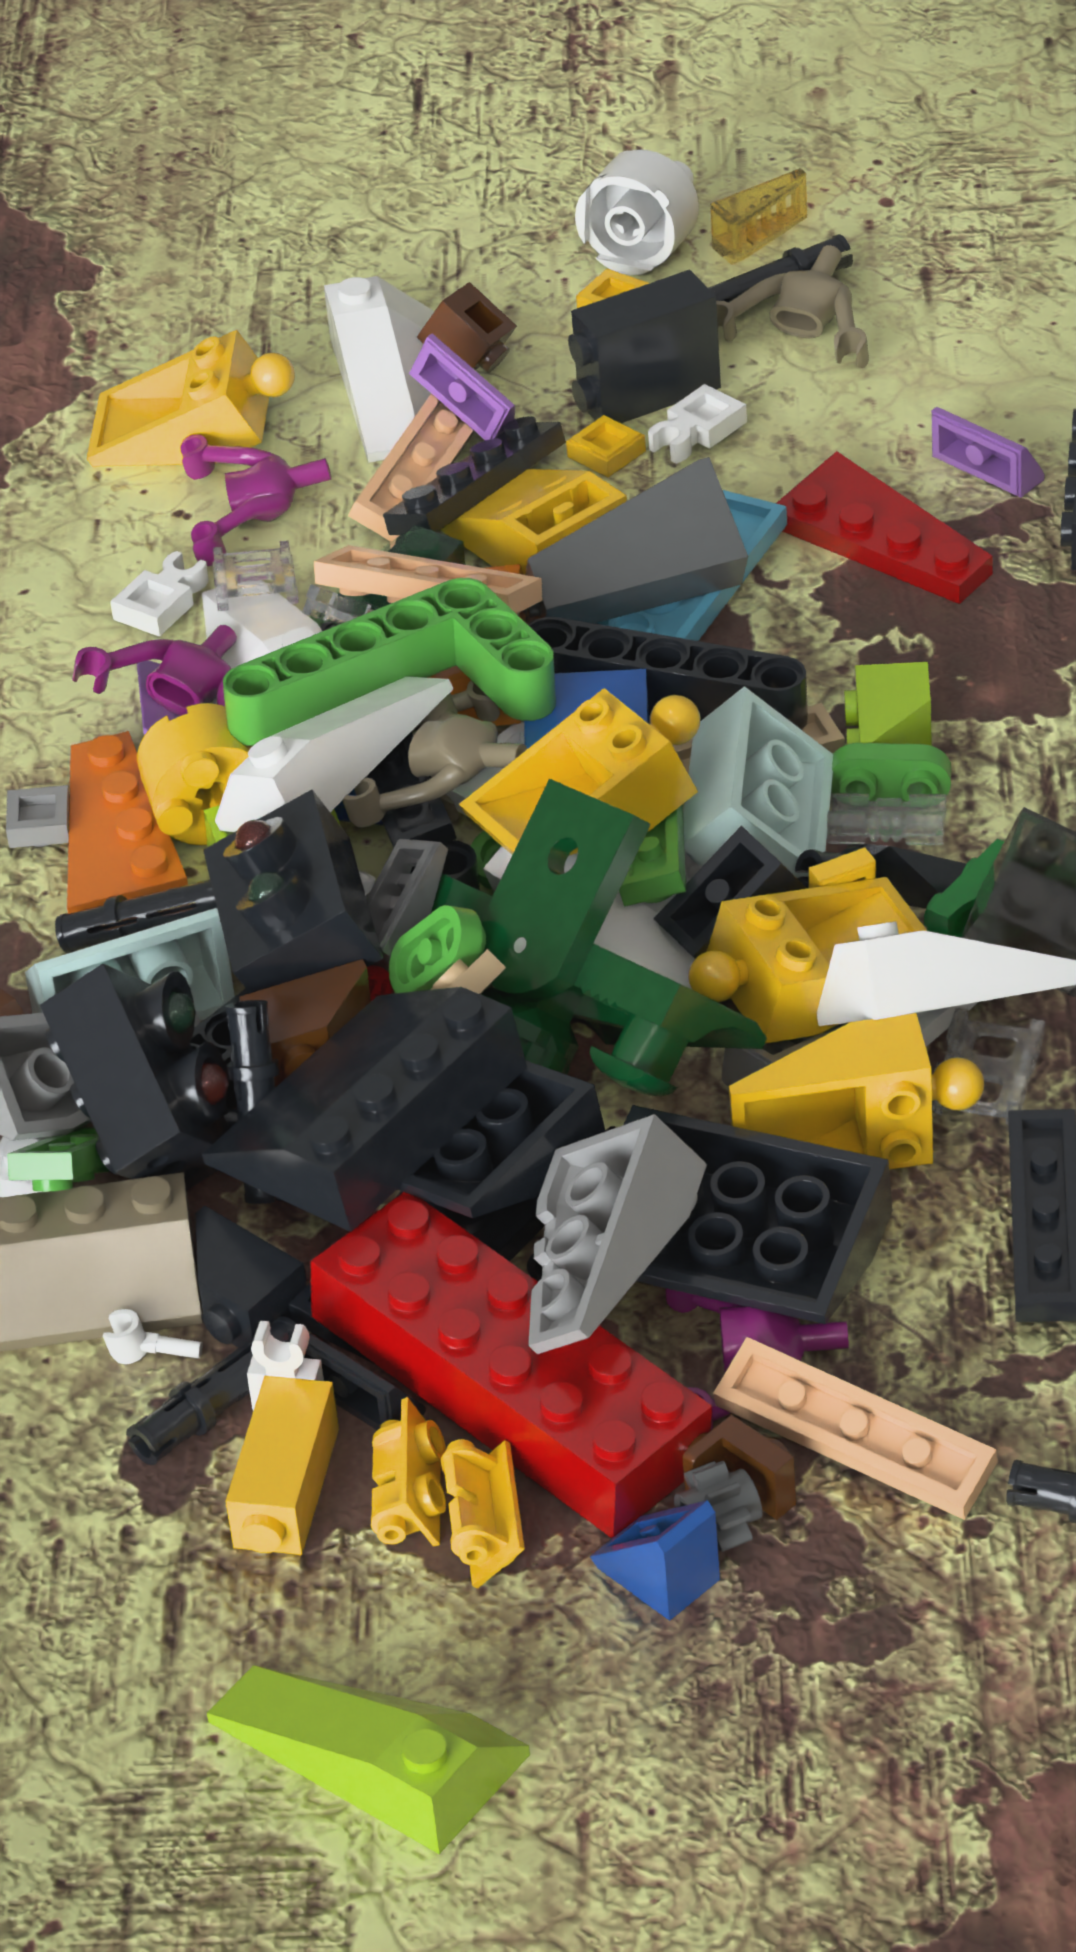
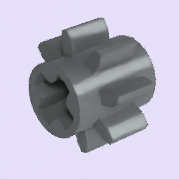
[674,1461,762,1552]

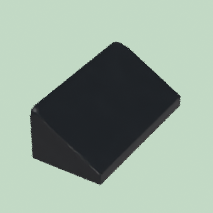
[288,1324,426,1430]

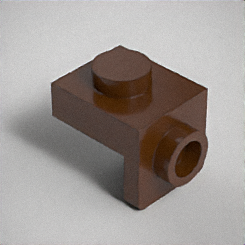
[683,1414,796,1520]

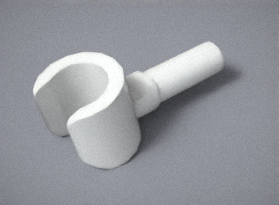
[103,1309,203,1364]

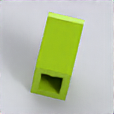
[844,662,932,746]

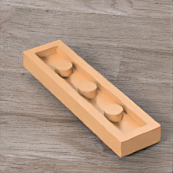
[348,394,475,545]
[314,545,542,616]
[713,1337,998,1520]

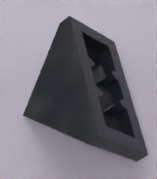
[847,843,966,909]

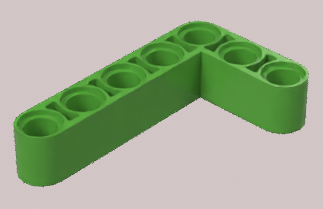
[223,578,556,746]

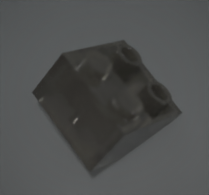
[961,807,1076,997]

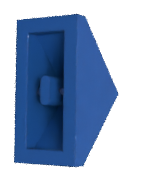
[590,1500,720,1621]

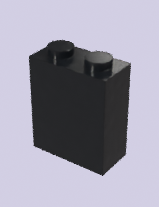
[568,269,721,423]

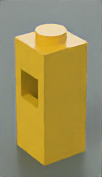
[225,1376,339,1555]

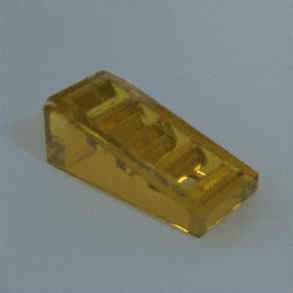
[710,168,807,265]

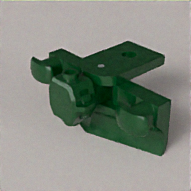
[431,779,767,1097]

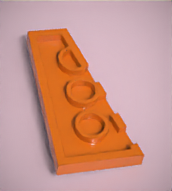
[67,731,188,914]

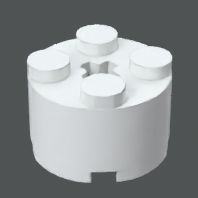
[575,150,699,275]

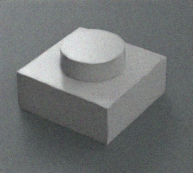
[6,785,70,848]

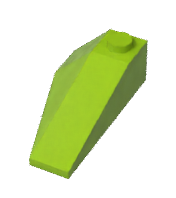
[207,1665,530,1854]

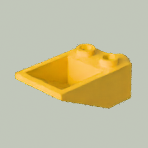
[86,330,295,467]
[441,469,627,575]
[459,688,700,855]
[688,877,927,1044]
[729,1013,984,1170]

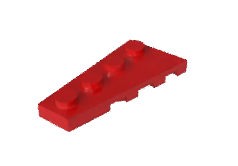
[776,451,993,604]

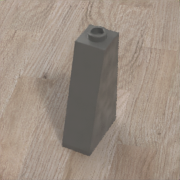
[523,457,748,623]

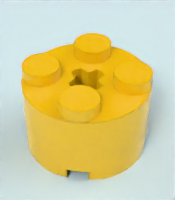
[137,703,252,845]

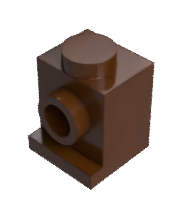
[417,282,517,373]

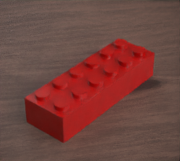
[311,1192,712,1538]

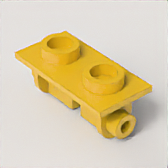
[371,1397,446,1547]
[441,1439,525,1589]

